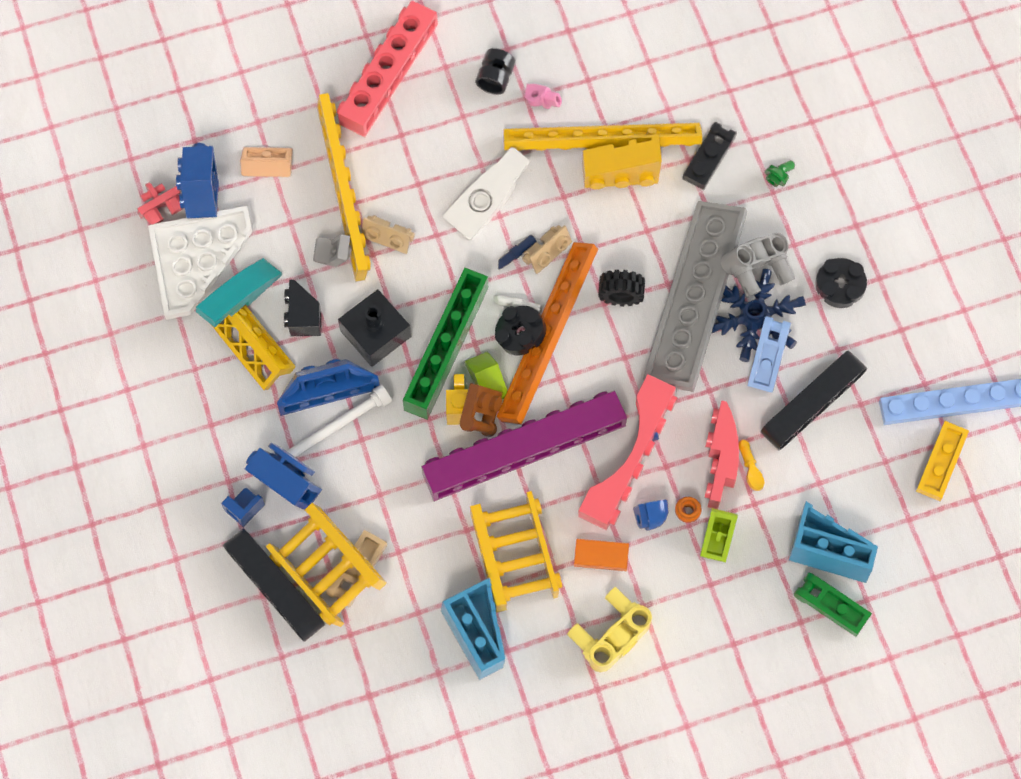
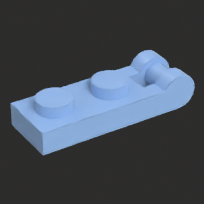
[747,316,791,393]

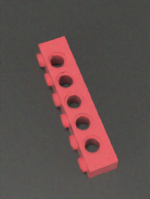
[337,0,438,137]

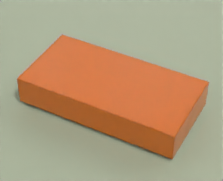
[574,539,629,571]

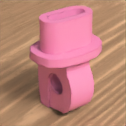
[525,84,562,109]

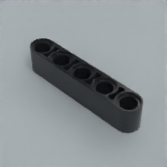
[760,350,867,451]
[223,528,325,642]

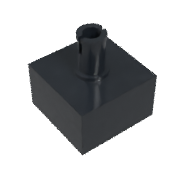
[338,289,412,367]

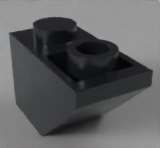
[284,280,322,336]

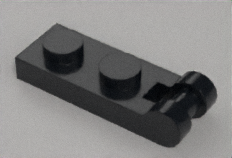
[682,121,737,190]

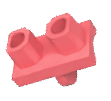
[137,182,183,225]

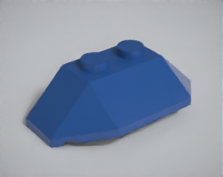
[277,359,380,416]

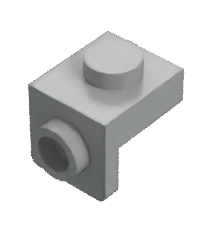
[313,234,352,267]

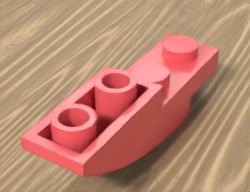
[705,401,739,509]

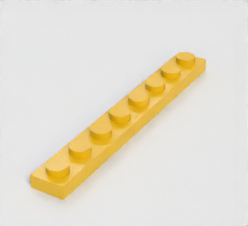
[317,93,371,281]
[503,123,702,151]

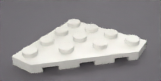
[148,205,253,320]

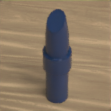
[498,235,537,270]

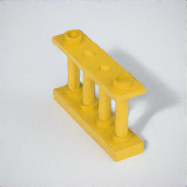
[470,491,562,613]
[266,503,387,627]

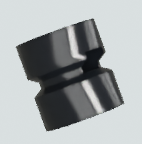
[475,48,516,95]

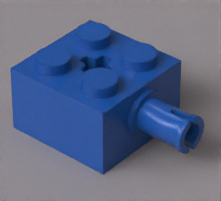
[176,143,219,218]

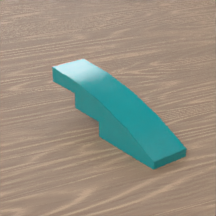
[195,258,282,327]

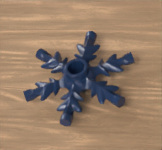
[711,269,806,362]

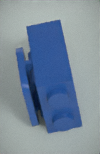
[244,442,322,510]

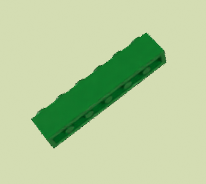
[403,267,488,420]

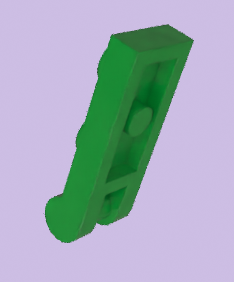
[793,573,872,637]

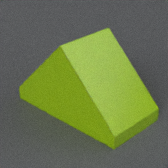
[464,351,507,399]
[700,508,738,563]

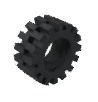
[598,269,645,307]

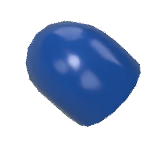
[633,499,669,531]

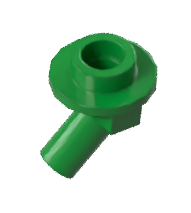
[765,160,795,187]

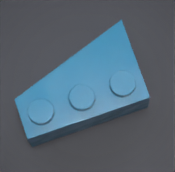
[789,501,878,583]
[441,578,505,680]

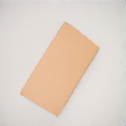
[240,147,293,177]

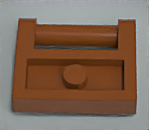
[459,383,503,437]

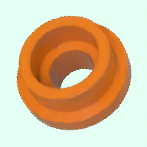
[675,497,702,523]

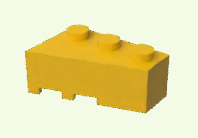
[582,134,662,190]

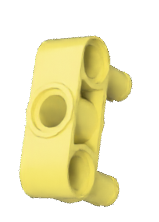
[567,587,652,672]

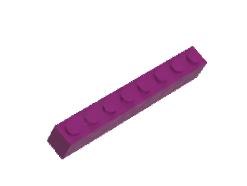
[421,391,627,502]

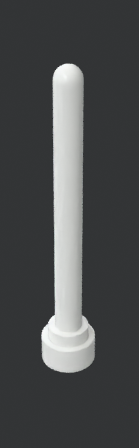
[287,384,392,457]

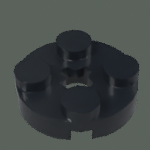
[815,258,867,308]
[495,306,546,356]

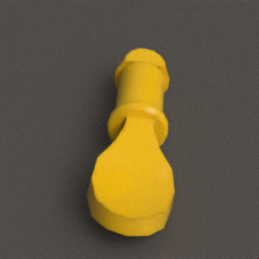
[738,440,765,491]

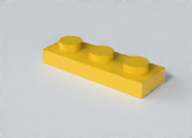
[916,421,969,501]

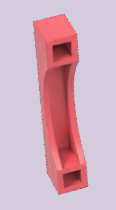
[578,374,678,530]

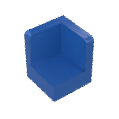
[221,488,265,527]

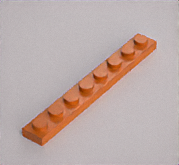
[496,242,598,425]

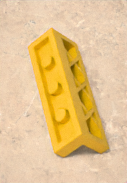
[211,305,296,390]

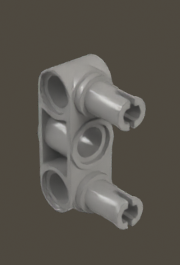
[721,233,795,298]

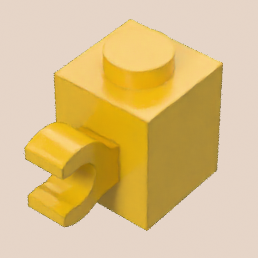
[446,374,468,425]

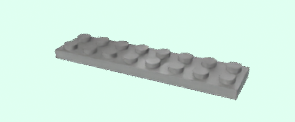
[643,201,747,392]

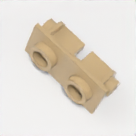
[361,215,415,254]
[522,225,572,274]

